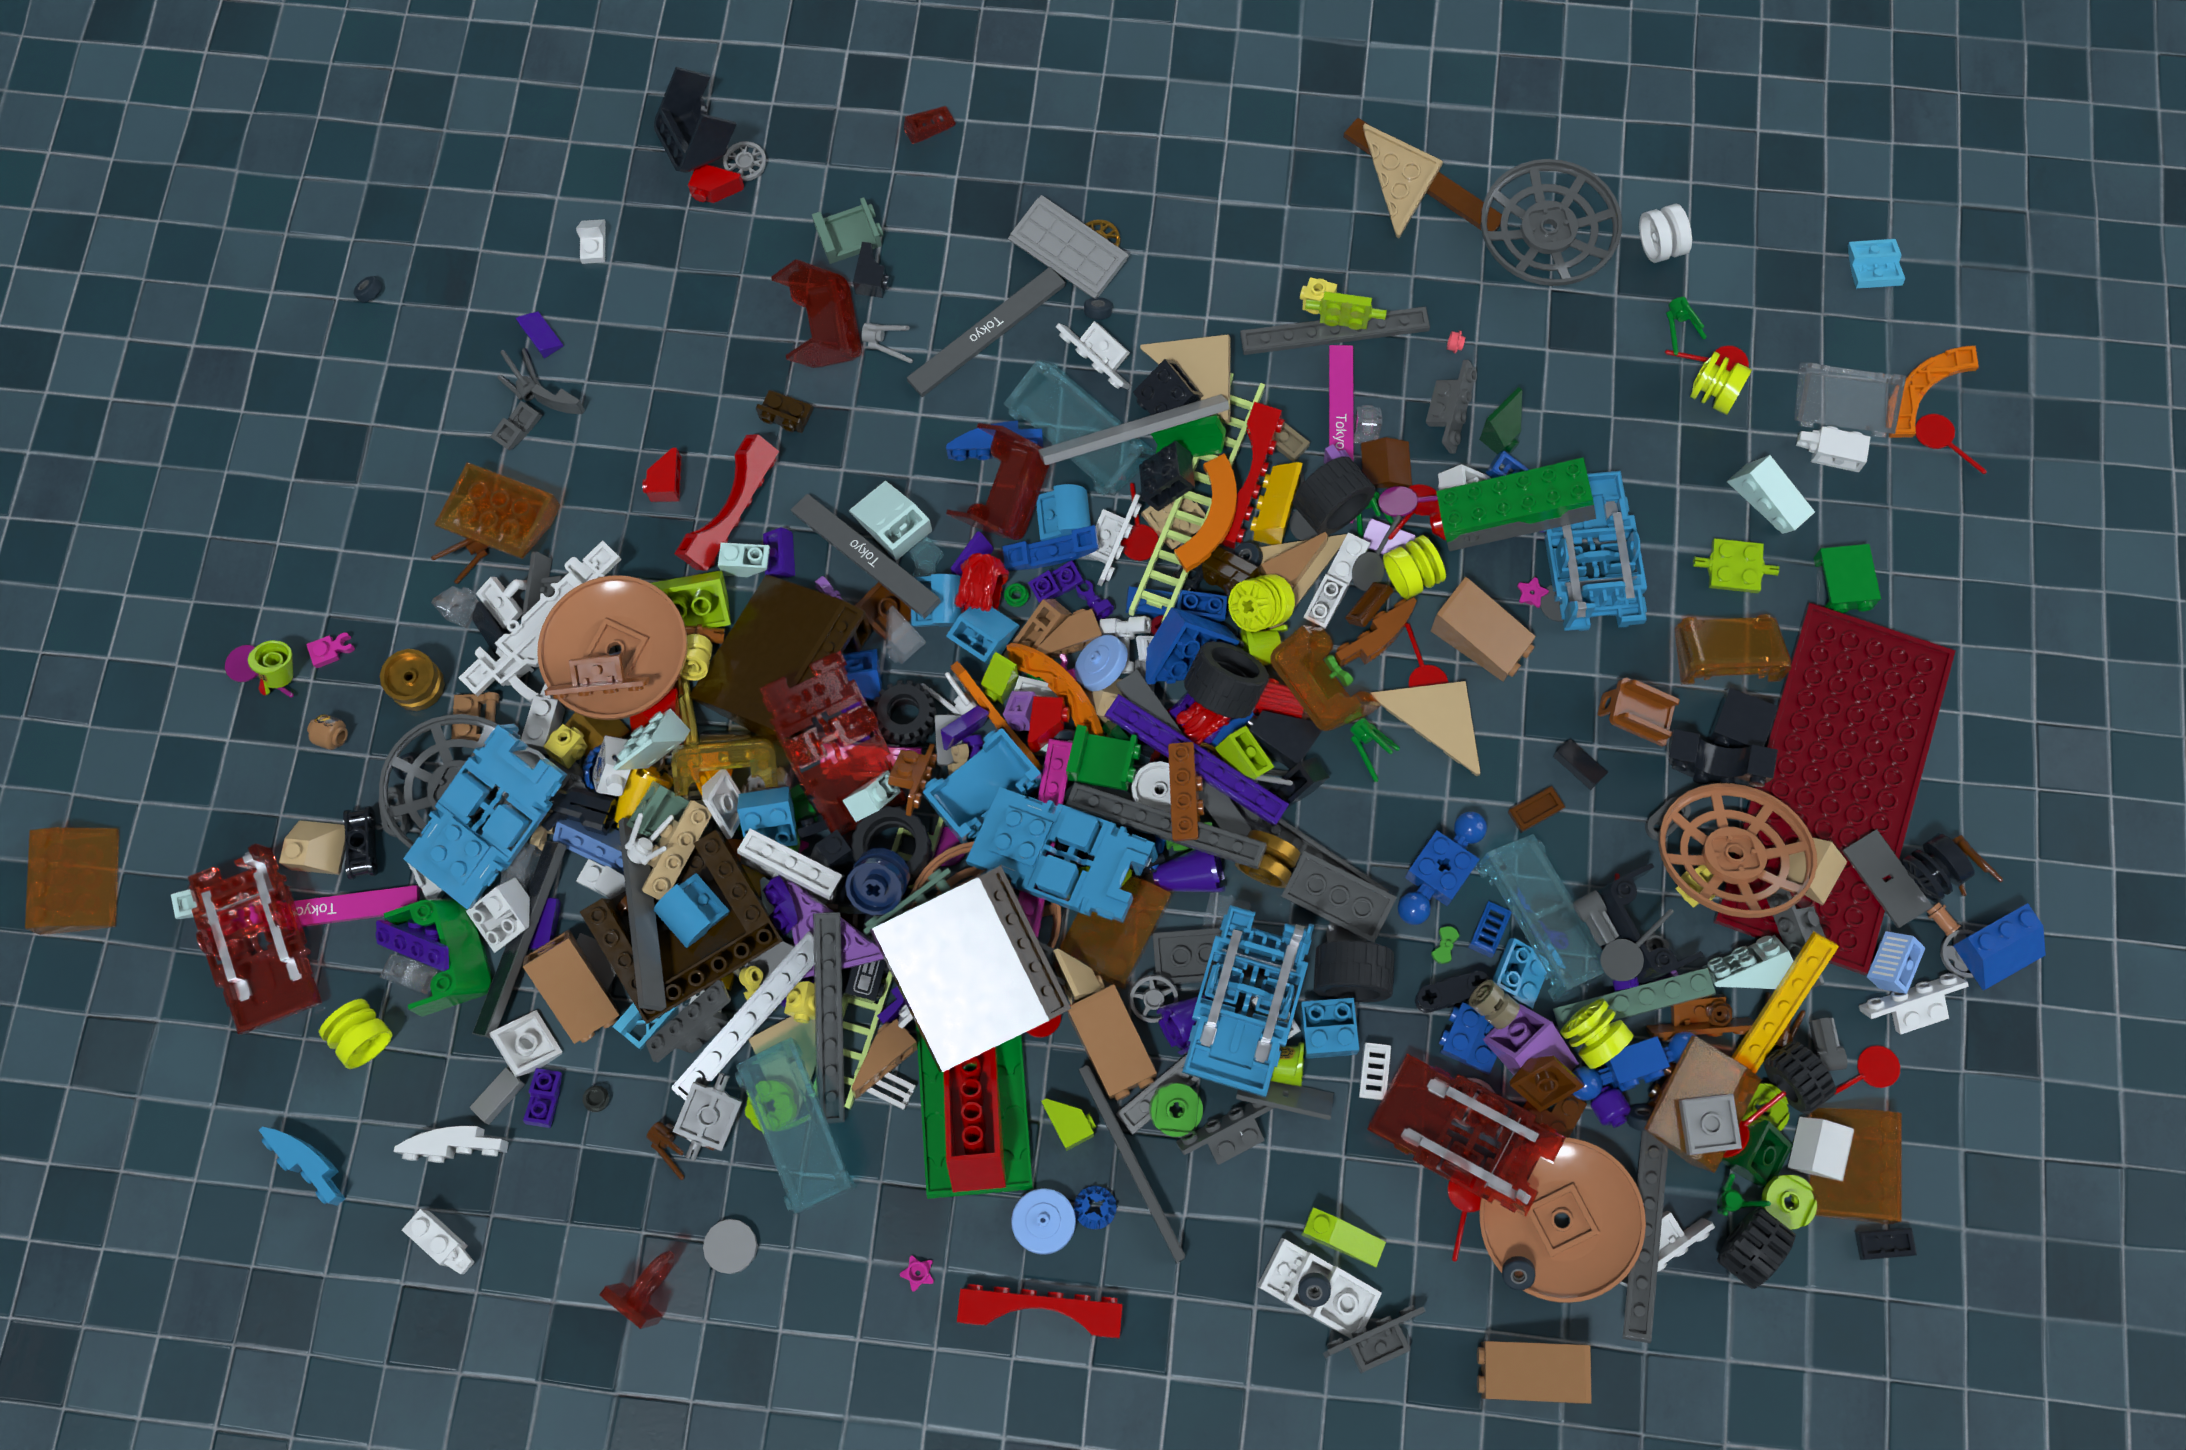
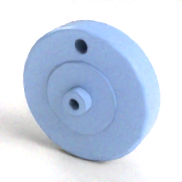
[1075,635,1128,691]
[1011,1188,1076,1255]

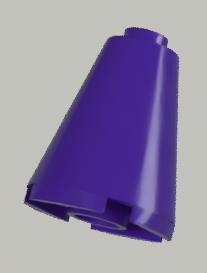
[1153,849,1225,893]
[1157,995,1231,1055]

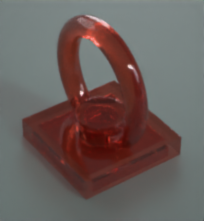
[599,1251,675,1329]

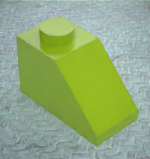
[981,652,1019,704]
[1215,726,1274,779]
[1041,1099,1096,1151]

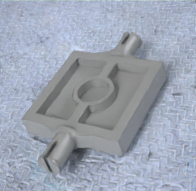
[673,1072,743,1160]

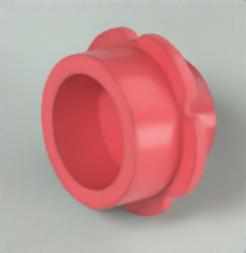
[1447,331,1465,354]

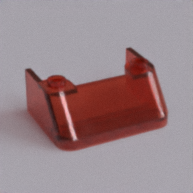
[771,259,862,368]
[946,423,1050,540]

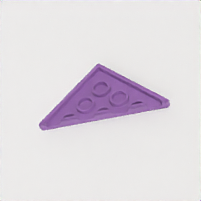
[784,880,884,979]

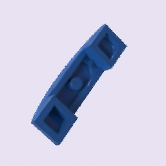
[1002,525,1099,570]

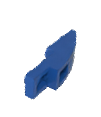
[946,421,1043,461]
[1125,586,1227,622]

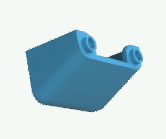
[923,728,1041,844]

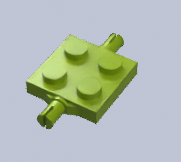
[1305,291,1387,330]
[1693,538,1779,593]

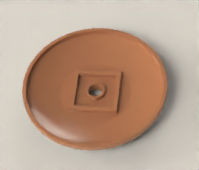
[537,575,688,720]
[1480,1137,1646,1303]

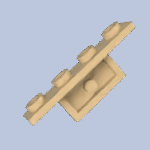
[642,800,712,900]

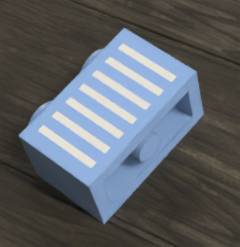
[1867,931,1925,994]

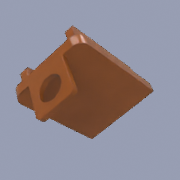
[1597,678,1680,746]

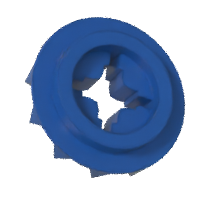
[1074,1186,1116,1230]

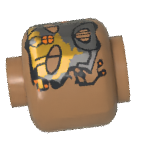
[307,714,348,750]

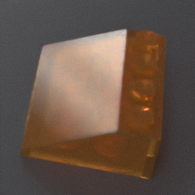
[434,462,560,559]
[25,827,119,935]
[1059,876,1171,990]
[1644,1035,1762,1173]
[1810,1108,1902,1224]

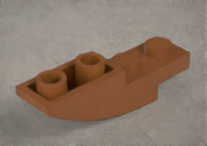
[1335,597,1417,667]

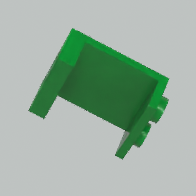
[1813,544,1881,613]
[1066,724,1141,791]

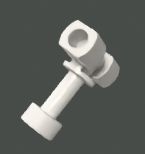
[1099,616,1151,674]

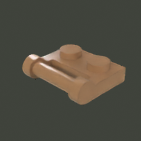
[451,692,499,742]

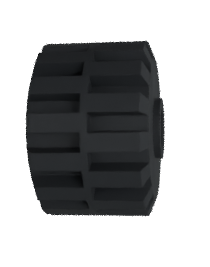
[1717,1207,1796,1289]

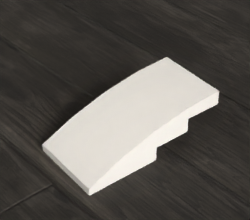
[1257,1238,1382,1339]

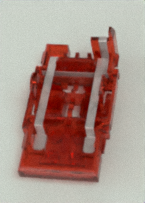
[188,843,322,1035]
[1367,1054,1566,1217]

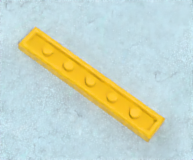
[1728,931,1839,1078]

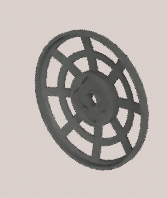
[1481,159,1622,286]
[379,714,511,849]

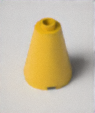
[614,766,674,828]

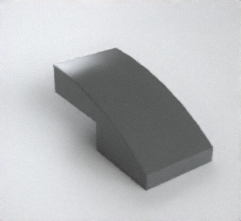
[531,384,585,414]
[490,401,543,450]

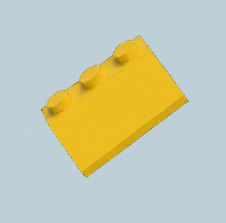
[1250,462,1303,545]

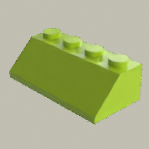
[650,570,731,628]

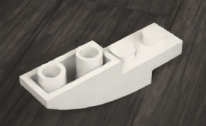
[1303,532,1370,629]
[394,1126,509,1163]

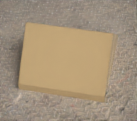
[1777,838,1847,905]

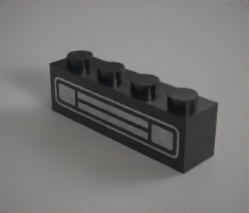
[842,901,905,1004]

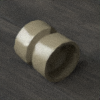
[1469,980,1520,1029]

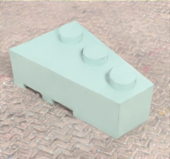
[1726,455,1815,534]

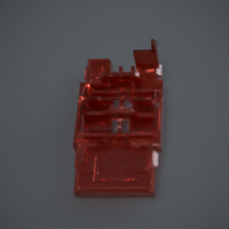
[759,651,908,836]

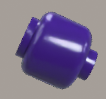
[1590,1086,1631,1128]

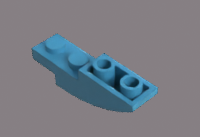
[259,1127,346,1206]

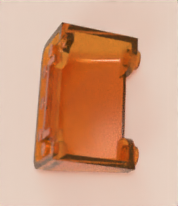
[1675,614,1792,685]
[1270,625,1381,731]

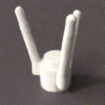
[921,672,978,716]
[625,813,674,865]

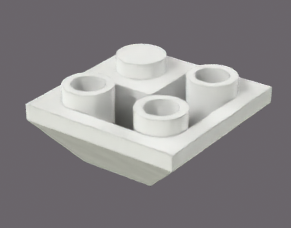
[466,877,530,953]

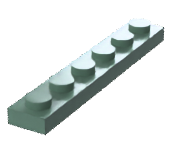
[1553,968,1716,1035]

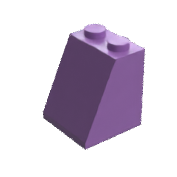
[1483,1004,1579,1075]

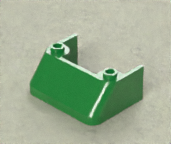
[384,899,493,1017]

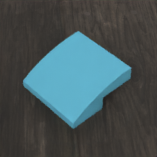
[1848,239,1905,289]

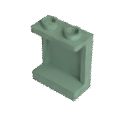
[812,197,883,264]
[626,781,709,842]

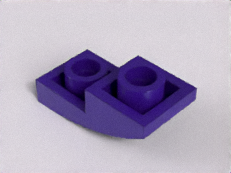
[1028,560,1085,603]
[762,875,797,936]
[523,1068,562,1128]

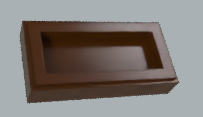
[1345,582,1394,627]
[1508,786,1565,833]

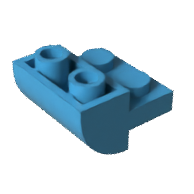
[1035,484,1091,541]
[911,574,964,627]
[654,873,729,948]
[1492,938,1551,1009]

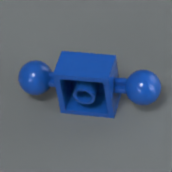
[1398,811,1487,925]
[1572,1032,1703,1101]

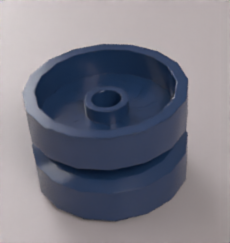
[845,848,910,915]

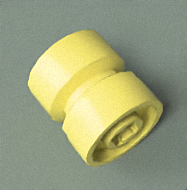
[680,634,713,681]

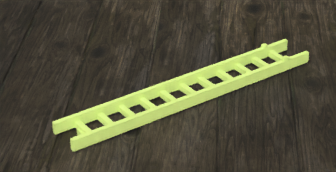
[1129,373,1265,622]
[810,805,945,1110]

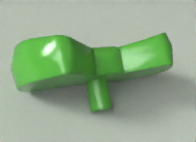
[1324,654,1353,687]
[1431,926,1459,964]

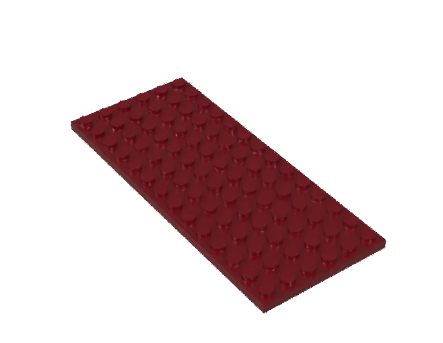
[1713,603,1956,976]

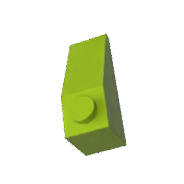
[1301,1207,1386,1268]

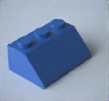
[809,649,882,708]
[1953,903,2046,991]

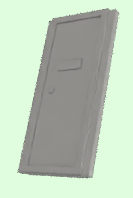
[1008,195,1129,299]

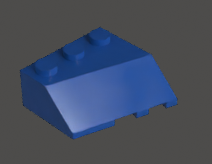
[1145,607,1240,684]

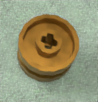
[380,649,445,711]
[1235,830,1301,888]

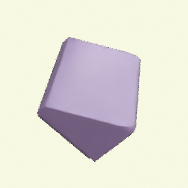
[1363,519,1416,555]

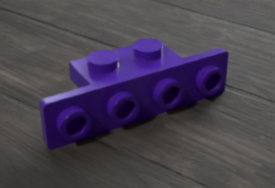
[376,918,449,971]

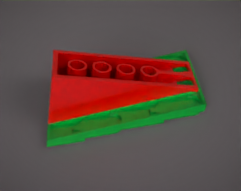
[916,1025,1033,1199]

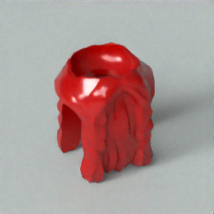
[954,553,1009,612]
[1167,702,1231,745]

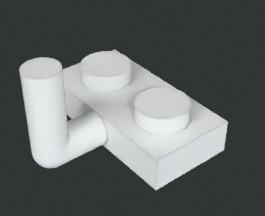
[476,577,527,629]

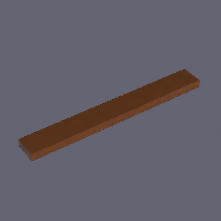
[1343,118,1502,231]

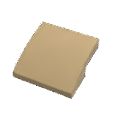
[1141,498,1205,550]

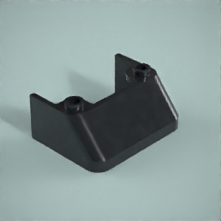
[654,67,737,173]
[1597,863,1704,990]

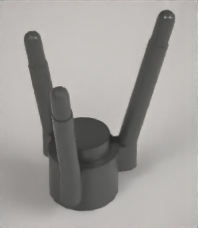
[497,348,541,401]

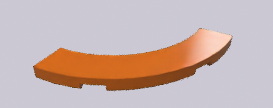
[1888,346,1979,438]
[1174,453,1237,573]
[1006,643,1104,736]
[951,661,1043,771]

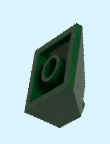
[1479,387,1522,454]
[1719,1120,1793,1189]

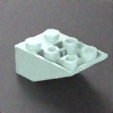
[849,481,932,561]
[613,708,691,770]
[1702,935,1794,989]

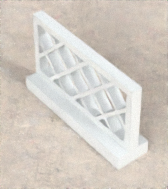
[737,829,842,904]

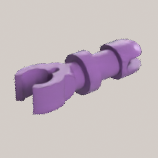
[815,576,847,602]

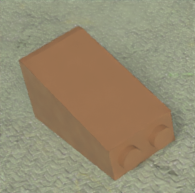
[1431,577,1536,682]
[523,929,620,1044]
[1067,984,1157,1101]
[1477,1341,1591,1404]

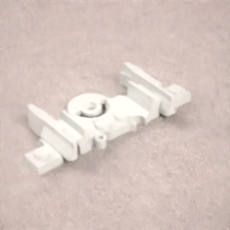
[458,541,622,704]

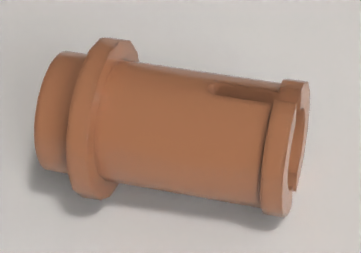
[1926,902,1960,936]

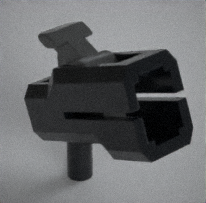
[541,774,618,836]

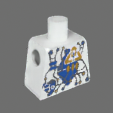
[592,736,631,796]

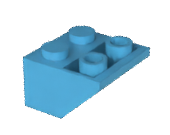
[946,607,1020,664]
[737,786,798,847]
[1301,998,1359,1059]

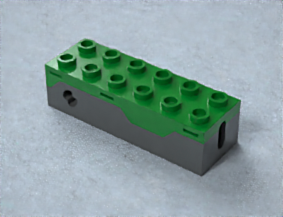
[1429,457,1596,551]

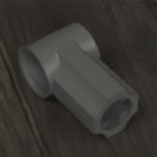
[1572,890,1619,946]
[1809,1018,1847,1071]

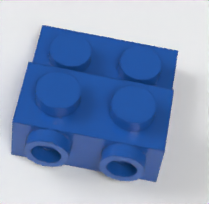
[1439,1002,1497,1075]

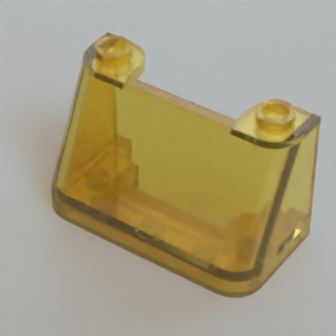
[671,735,778,796]

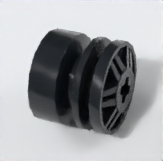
[1901,833,1975,903]

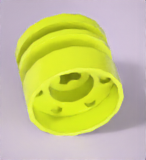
[1690,352,1752,415]
[1383,535,1446,599]
[1228,574,1295,632]
[1560,998,1634,1069]
[319,999,392,1069]

